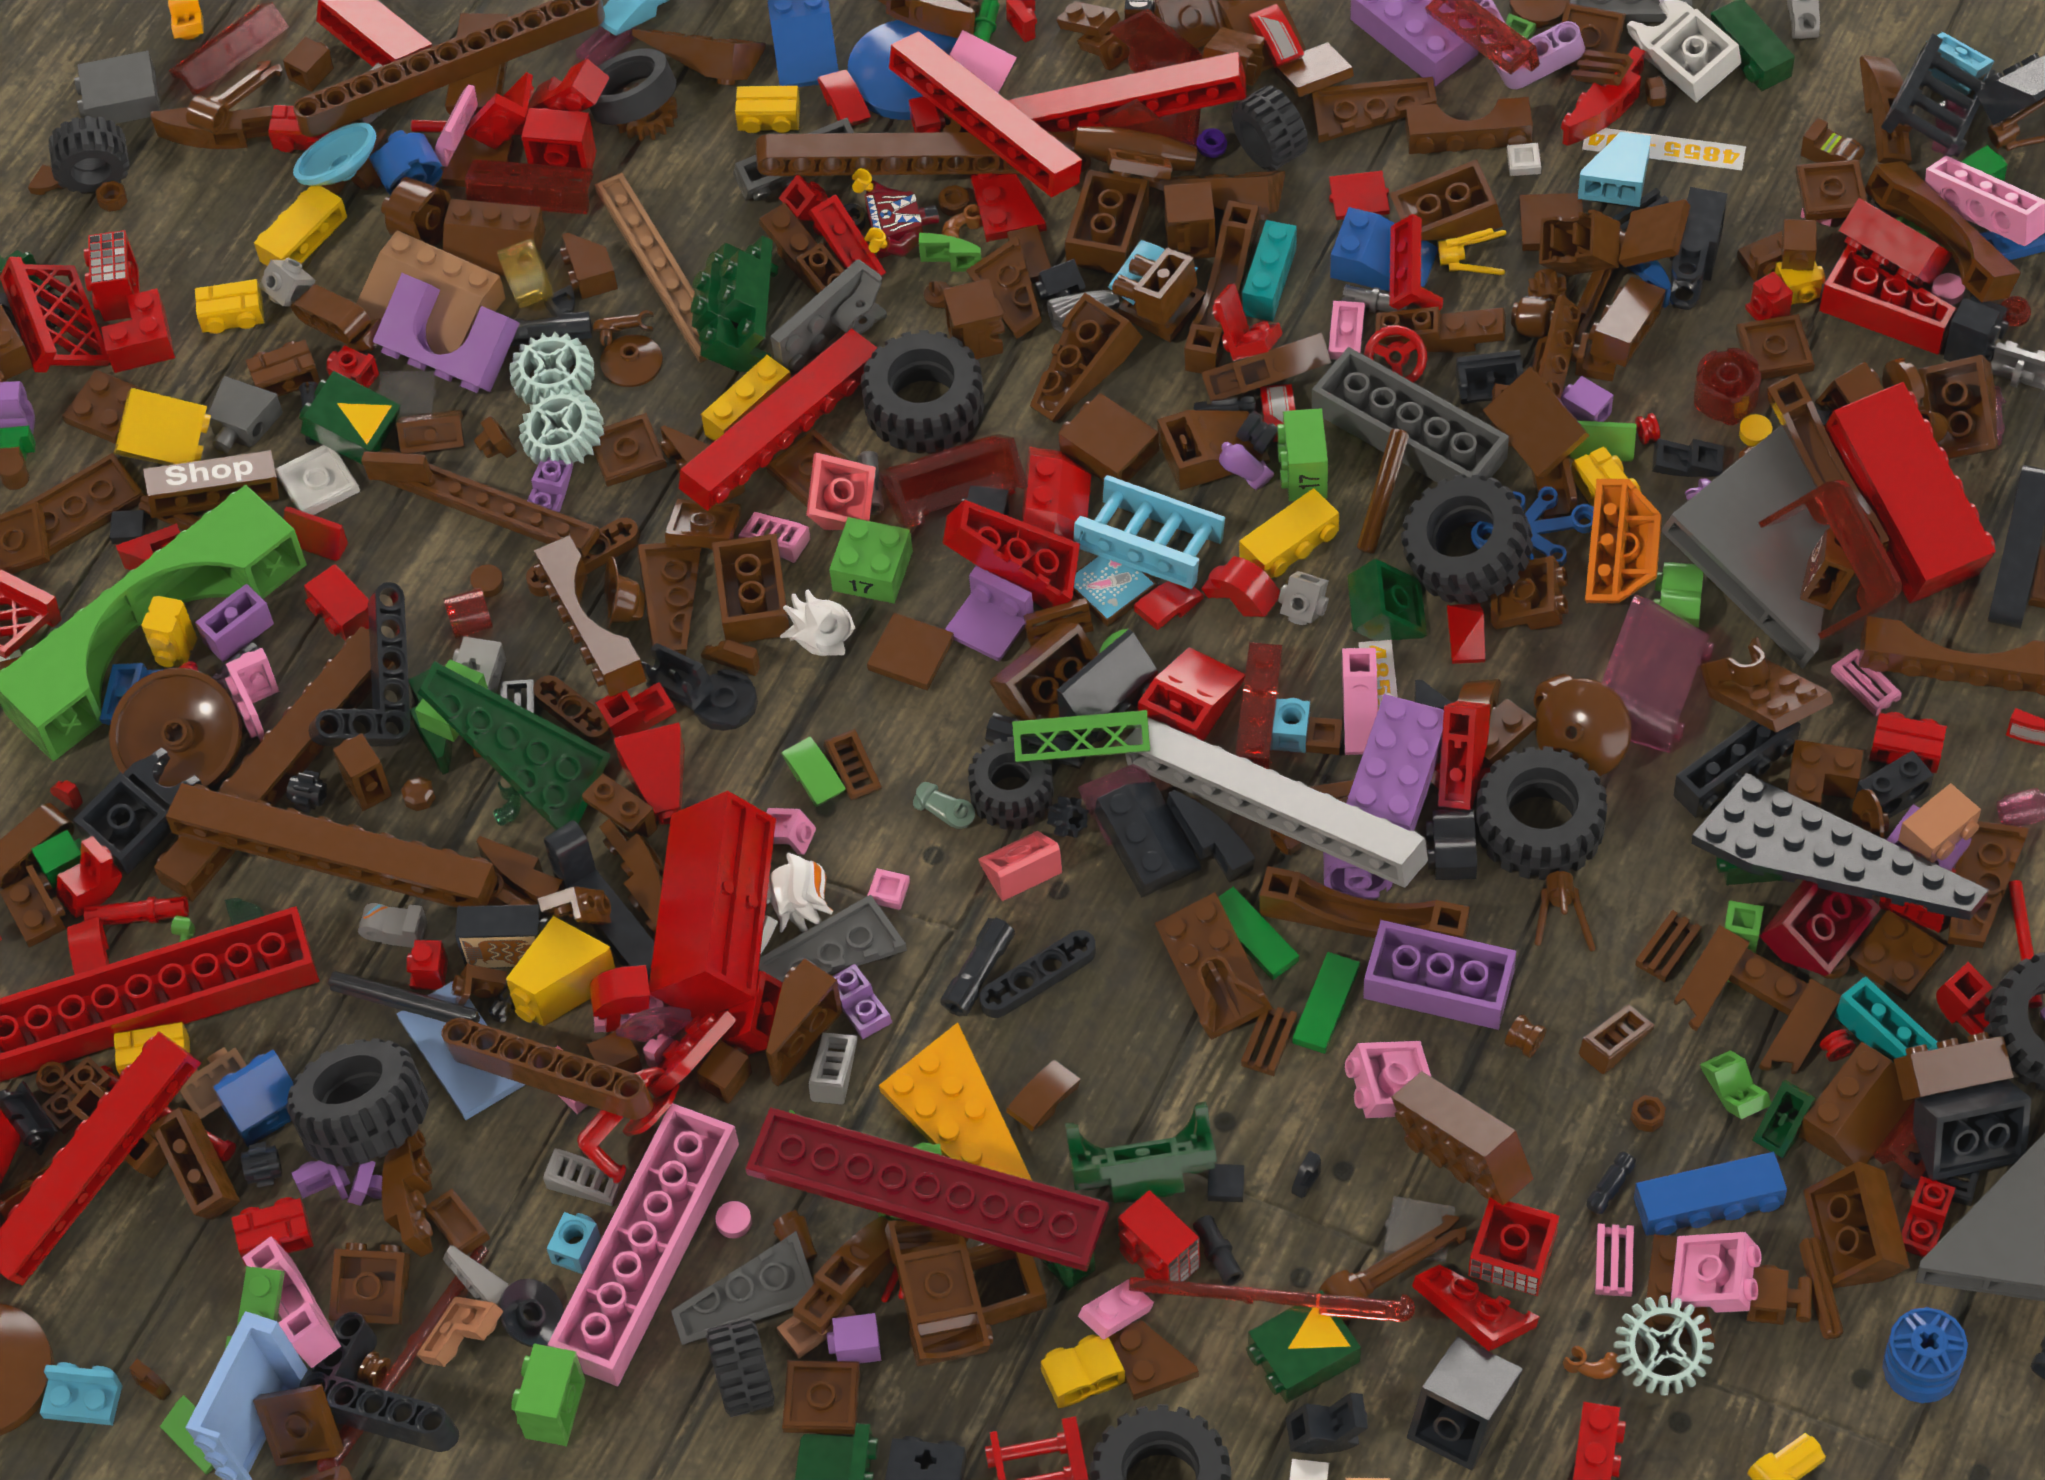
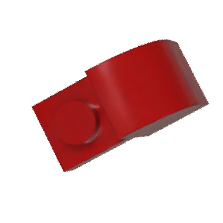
[1201,556,1281,617]
[595,682,677,737]
[57,836,122,918]
[1936,962,1993,1035]
[589,965,650,1032]

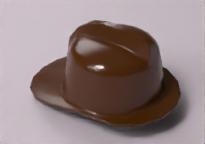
[605,556,645,629]

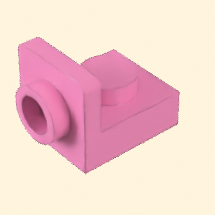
[766,808,816,855]

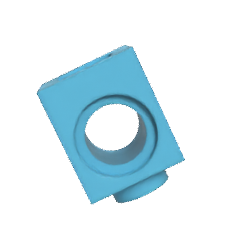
[1272,698,1310,753]
[547,1212,601,1274]

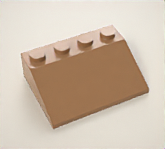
[356,230,506,355]

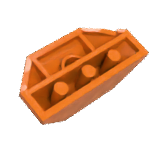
[1585,479,1662,603]

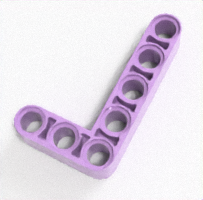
[1457,0,1585,89]

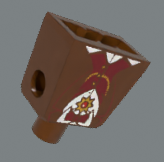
[1800,527,1858,611]

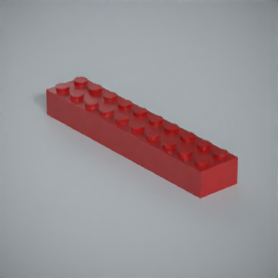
[0,906,320,1082]

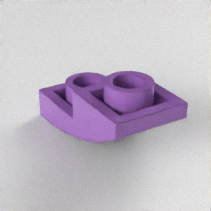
[527,457,573,512]
[832,964,892,1039]

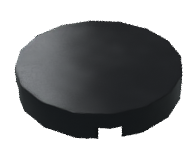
[694,669,758,731]

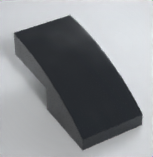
[1652,438,1724,477]

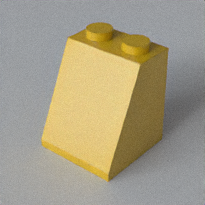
[114,388,211,465]
[506,916,615,1026]

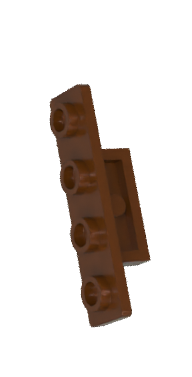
[1532,295,1581,400]

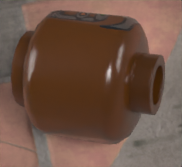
[1511,295,1555,338]

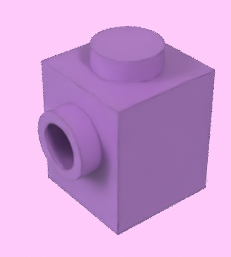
[1561,376,1613,422]
[827,1313,882,1363]

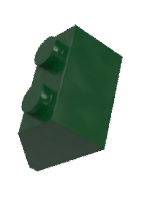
[1347,558,1427,641]

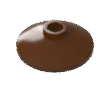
[600,334,663,387]
[1852,789,1889,839]

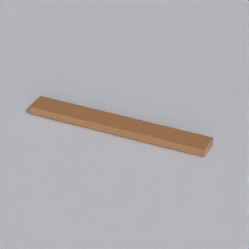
[595,173,708,363]

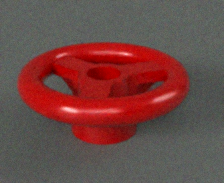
[1364,325,1427,383]

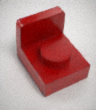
[1006,0,1037,43]

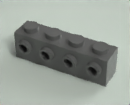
[733,118,854,201]

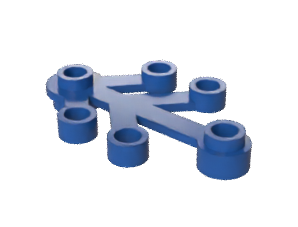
[1471,487,1594,567]

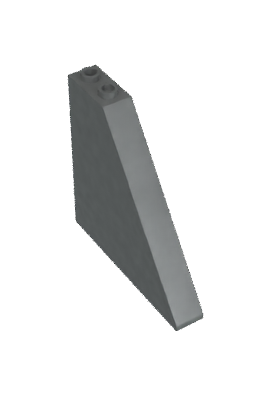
[1661,425,1834,669]
[1915,1133,2045,1302]

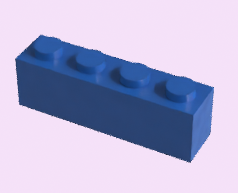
[1634,1152,1787,1236]

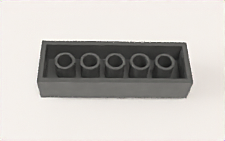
[1312,347,1509,482]

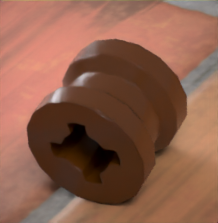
[1505,1014,1547,1058]

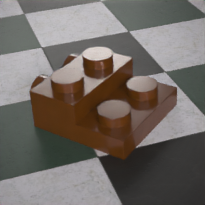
[1491,555,1569,630]
[328,1243,410,1325]

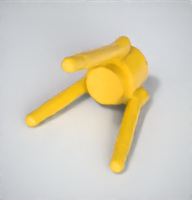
[1437,228,1506,275]

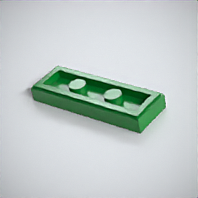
[1219,886,1299,980]
[1292,952,1360,1054]

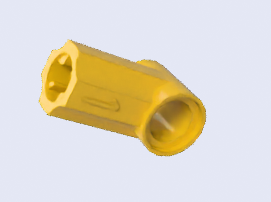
[1747,1433,1826,1480]

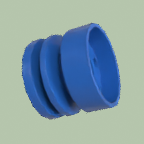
[1882,1307,1968,1403]

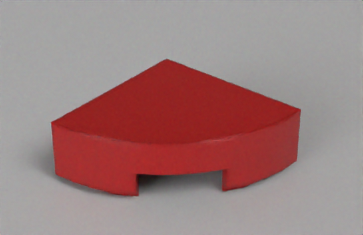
[50,780,83,811]

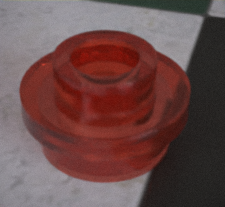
[2001,296,2031,326]

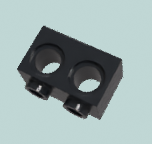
[1854,751,1934,819]

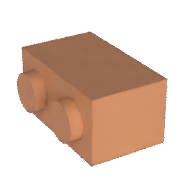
[1898,783,1981,863]

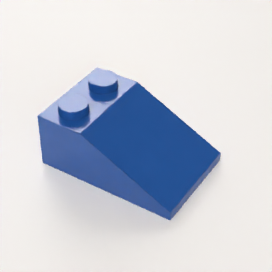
[767,0,838,87]
[1330,207,1438,292]

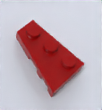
[1412,1264,1540,1352]

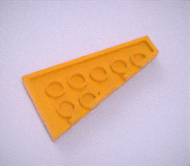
[879,1022,1032,1181]

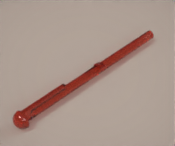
[317,1245,489,1472]
[1129,1277,1415,1322]

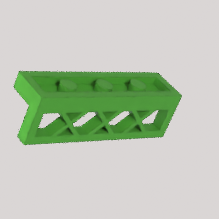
[1012,710,1150,763]

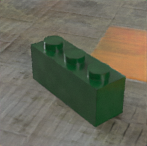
[1710,0,1795,92]

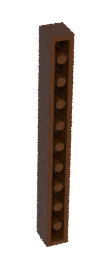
[154,626,395,902]
[165,783,498,908]

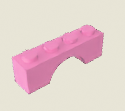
[243,1236,341,1368]

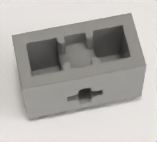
[453,637,506,693]

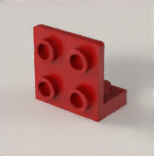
[1213,283,1283,361]

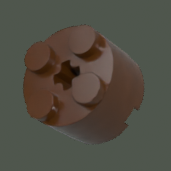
[381,177,451,246]

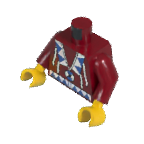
[852,168,939,259]

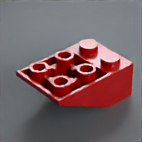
[1138,647,1246,741]

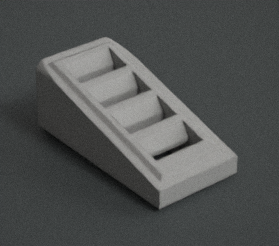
[809,1033,857,1104]
[543,1148,623,1206]
[443,1245,508,1305]

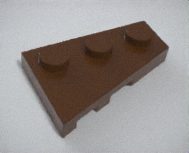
[966,236,1043,339]
[1643,1234,1715,1349]

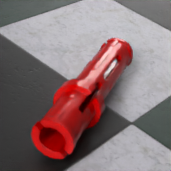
[84,896,189,925]

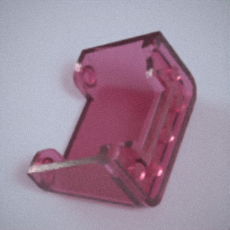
[1602,595,1715,753]

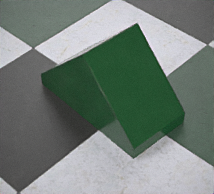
[1752,1080,1816,1159]

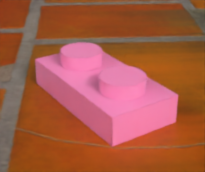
[1328,301,1365,360]
[1078,1279,1154,1340]

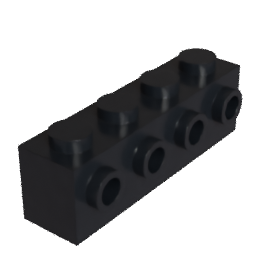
[1673,720,1801,818]

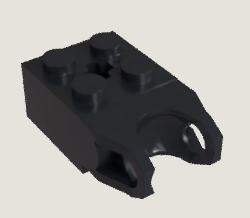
[1670,187,1728,310]
[73,748,202,874]

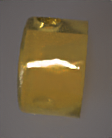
[497,238,554,309]

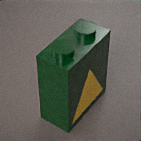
[299,371,401,465]
[1246,1290,1361,1404]

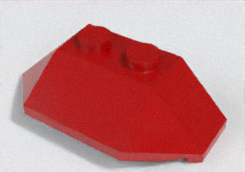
[1021,447,1091,541]

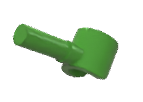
[171,916,195,942]

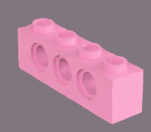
[1925,156,2045,246]

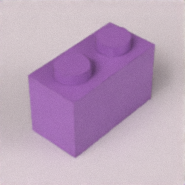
[195,583,274,662]

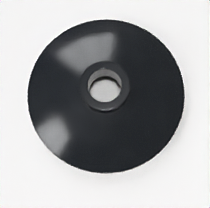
[498,1279,564,1347]

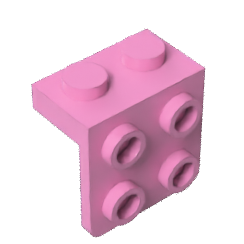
[225,648,280,742]

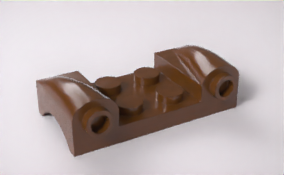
[885,1220,993,1367]

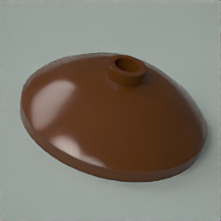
[1535,678,1632,776]

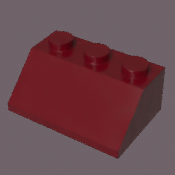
[1759,880,1881,976]

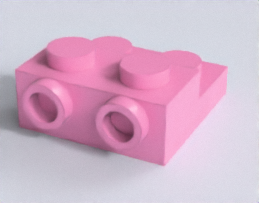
[1345,1041,1431,1118]
[1671,1232,1761,1313]

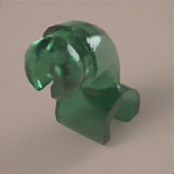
[493,781,522,826]

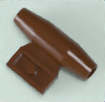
[1072,127,1197,182]

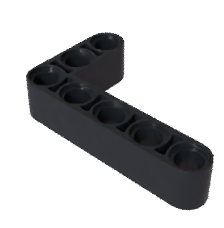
[1987,465,2045,629]
[308,582,410,746]
[543,820,654,983]
[299,1312,459,1452]

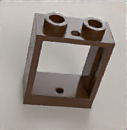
[967,1243,1047,1326]

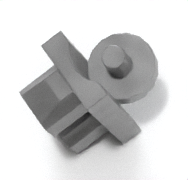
[1991,340,2045,390]

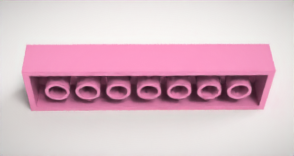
[548,1103,739,1386]

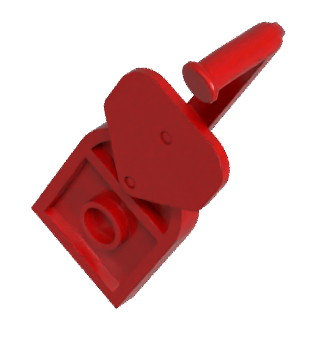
[577,1010,736,1184]

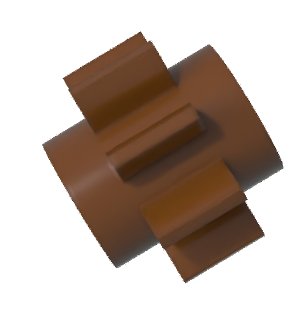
[1528,269,1567,305]

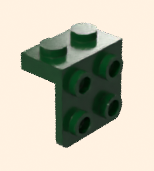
[795,1423,878,1480]

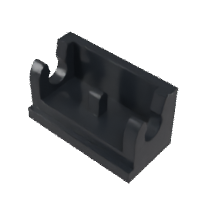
[1455,350,1524,404]
[641,643,714,710]

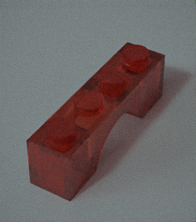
[1235,642,1282,769]

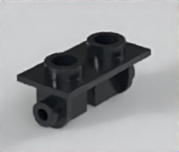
[0,1081,58,1155]

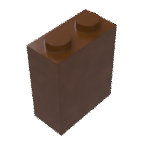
[1059,393,1159,482]

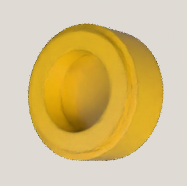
[1739,414,1773,446]

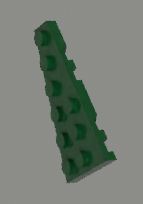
[417,661,611,830]

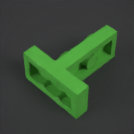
[225,1266,285,1350]

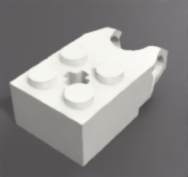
[1627,0,1741,103]

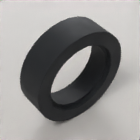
[589,48,676,125]

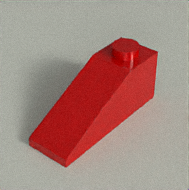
[1438,701,1491,810]

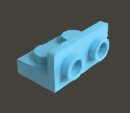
[1926,32,1994,96]
[40,1362,122,1426]

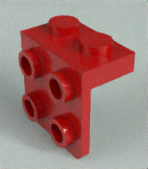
[464,72,534,150]

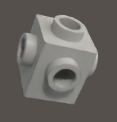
[259,258,316,306]
[1278,571,1329,625]

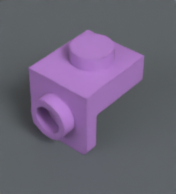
[291,1161,350,1200]

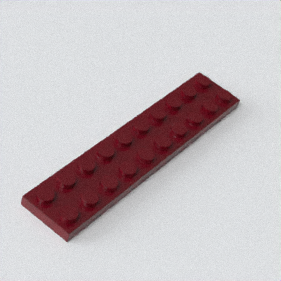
[745,1107,1109,1272]

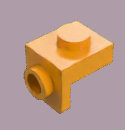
[168,0,204,40]

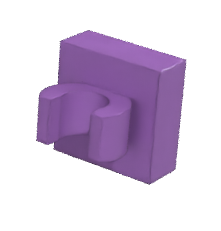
[347,1161,382,1206]

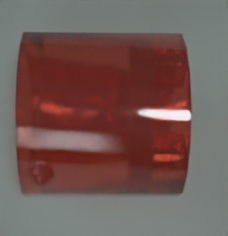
[443,587,493,639]

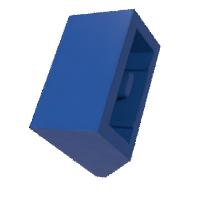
[213,1050,293,1147]

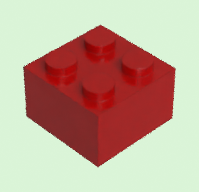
[521,108,597,180]

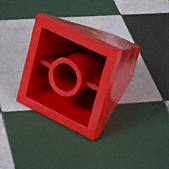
[614,722,685,825]

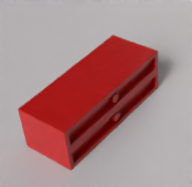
[1824,382,1996,604]
[649,790,776,1018]

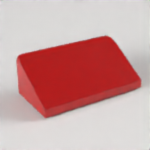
[283,506,348,561]

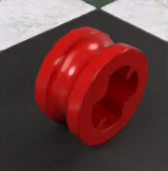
[1635,413,1660,445]
[1819,1029,1856,1062]

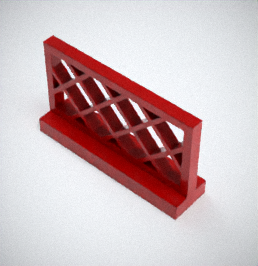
[0,257,110,373]
[0,569,62,659]

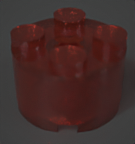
[1694,348,1761,425]

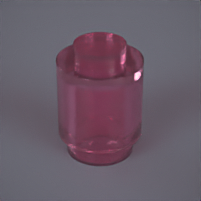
[1996,787,2045,827]

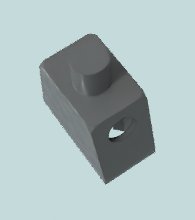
[208,376,283,453]

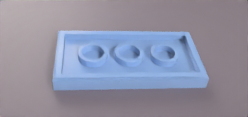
[397,981,525,1120]

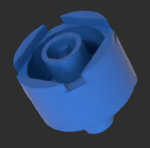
[369,130,443,196]

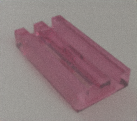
[575,26,637,67]

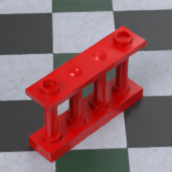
[984,1416,1089,1480]

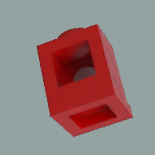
[908,96,946,133]
[779,175,828,222]
[1745,272,1793,321]
[326,345,379,388]
[406,940,448,990]

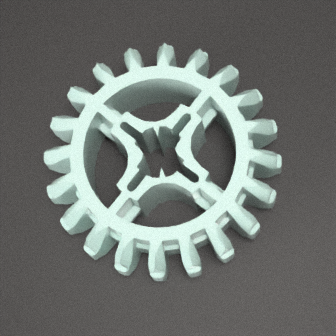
[509,332,595,405]
[519,388,604,465]
[1614,1295,1714,1395]

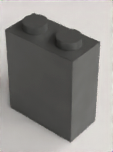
[74,50,161,124]

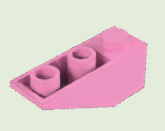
[1342,648,1378,755]

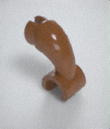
[942,204,982,239]
[1563,1346,1622,1380]

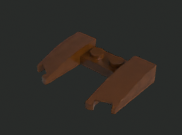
[1673,925,1841,1074]

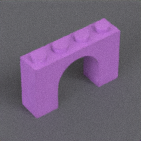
[373,273,520,393]

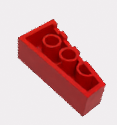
[1819,244,1956,355]
[943,500,1080,609]

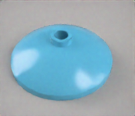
[293,123,376,186]

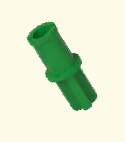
[973,0,1000,43]

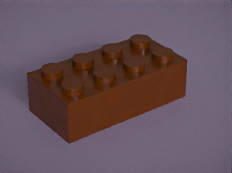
[1391,1071,1534,1205]

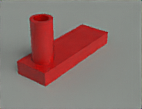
[808,194,886,276]
[1389,214,1443,310]

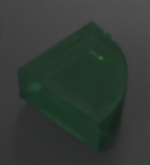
[225,898,265,926]

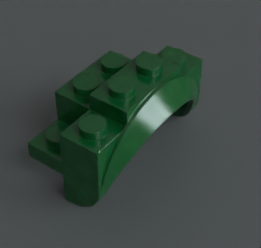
[690,235,778,372]
[1065,1101,1217,1203]

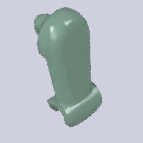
[913,782,975,829]

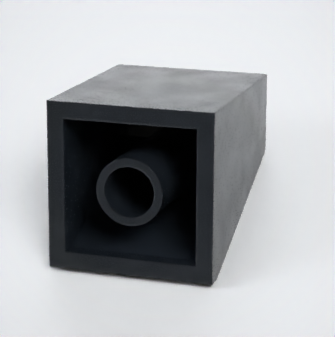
[1407,1336,1523,1471]

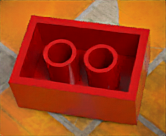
[1838,198,1953,287]

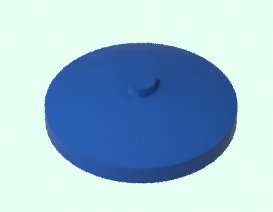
[848,20,958,120]

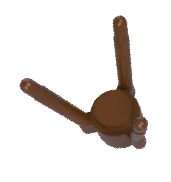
[1987,97,2045,151]
[350,128,387,190]
[1534,871,1596,952]

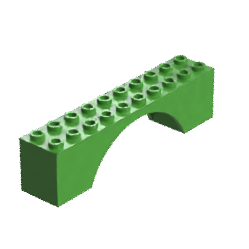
[0,485,307,762]

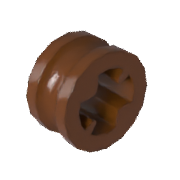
[358,1351,391,1388]

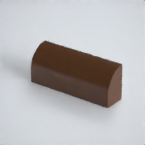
[445,13,508,119]

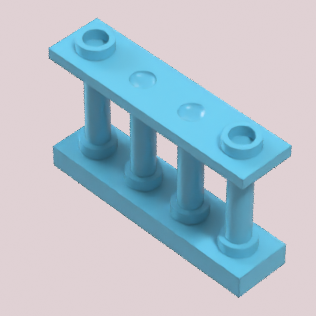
[1073,475,1225,589]

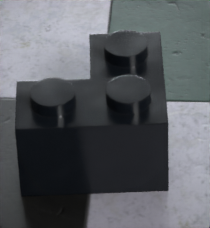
[1943,294,2009,363]

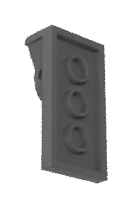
[770,259,887,375]

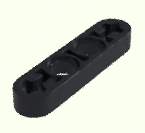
[980,930,1096,1018]

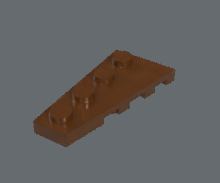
[1311,76,1437,143]

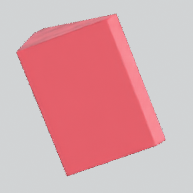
[807,452,876,530]
[978,831,1062,901]

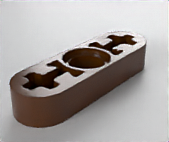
[533,675,612,745]

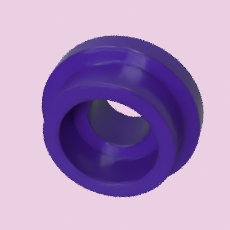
[1196,128,1227,158]

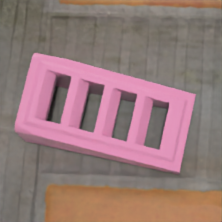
[738,512,811,563]

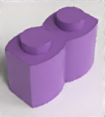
[0,381,35,434]

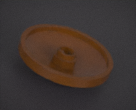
[109,668,242,789]
[0,1304,54,1436]

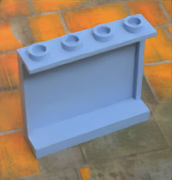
[185,1311,308,1480]

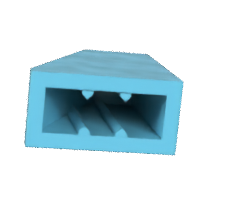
[1578,132,1651,207]

